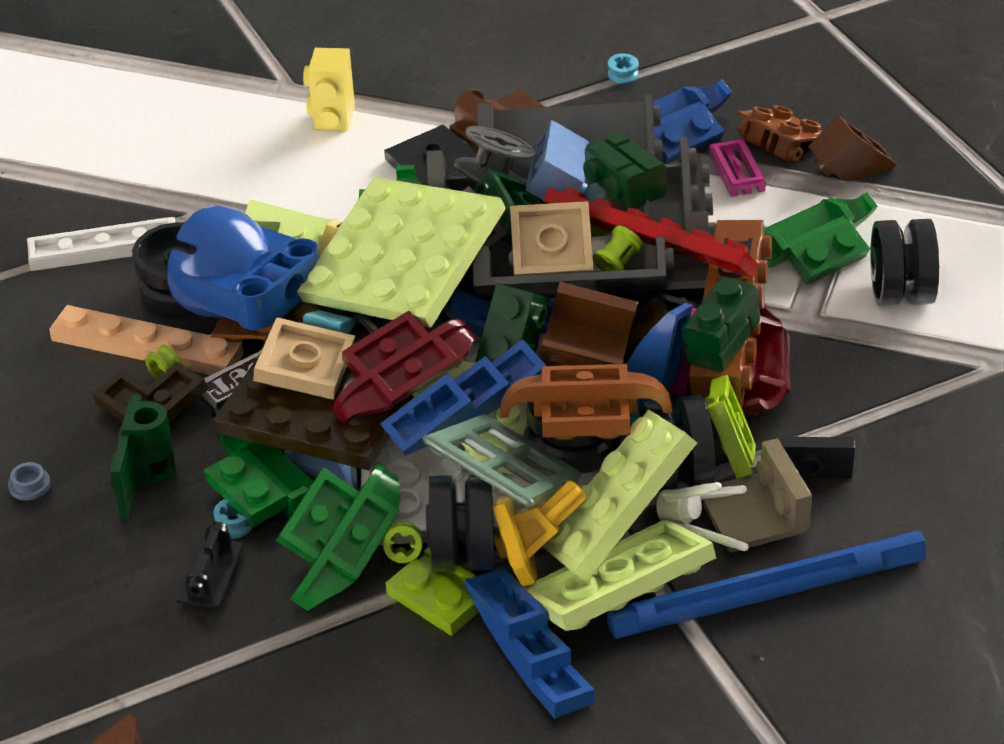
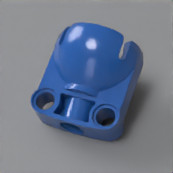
[167,205,319,330]

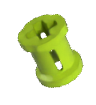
[592,225,643,271]

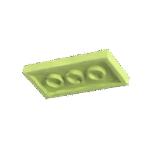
[542,410,697,582]
[524,519,716,631]

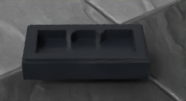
[769,436,855,478]

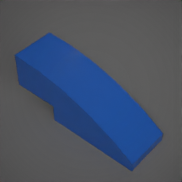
[627,302,693,417]

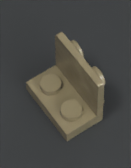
[701,438,812,552]

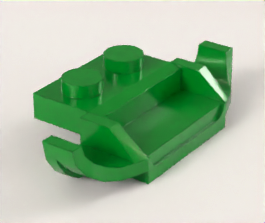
[764,192,878,285]
[204,433,314,527]
[275,462,401,611]

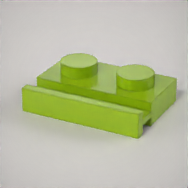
[705,375,756,479]
[385,547,479,636]

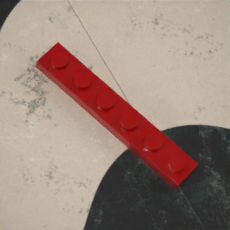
[543,187,759,278]

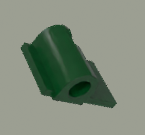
[110,395,176,520]

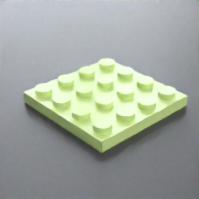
[297,177,506,328]

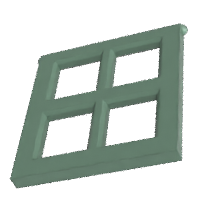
[423,414,583,507]

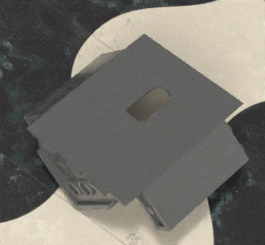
[427,94,716,302]

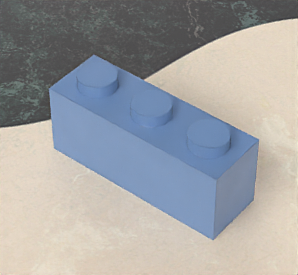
[526,120,589,200]

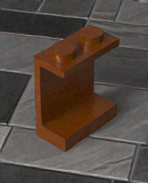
[539,282,638,366]

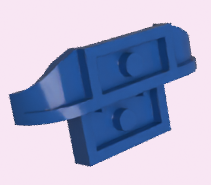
[652,80,732,165]

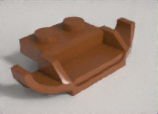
[500,364,672,440]

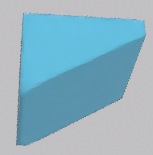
[303,310,356,334]

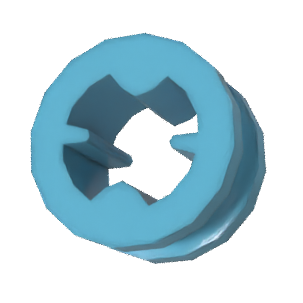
[608,53,638,84]
[213,499,253,539]

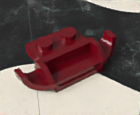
[741,302,791,417]
[332,311,478,425]

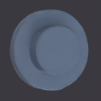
[8,462,51,501]

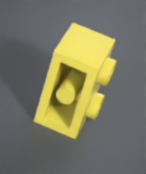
[303,48,355,131]

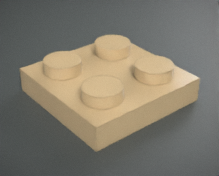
[510,201,593,276]
[253,317,355,400]

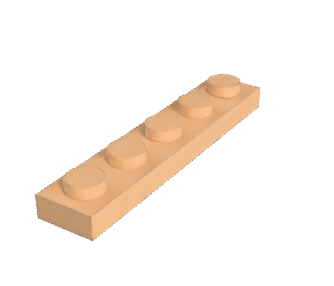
[49,305,244,375]

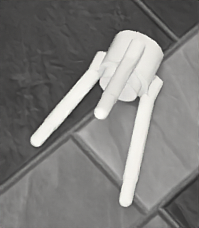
[656,482,749,551]

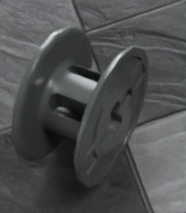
[454,126,536,183]

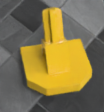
[492,480,587,587]

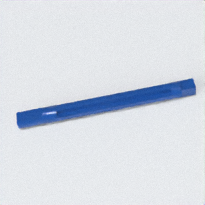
[606,530,926,639]

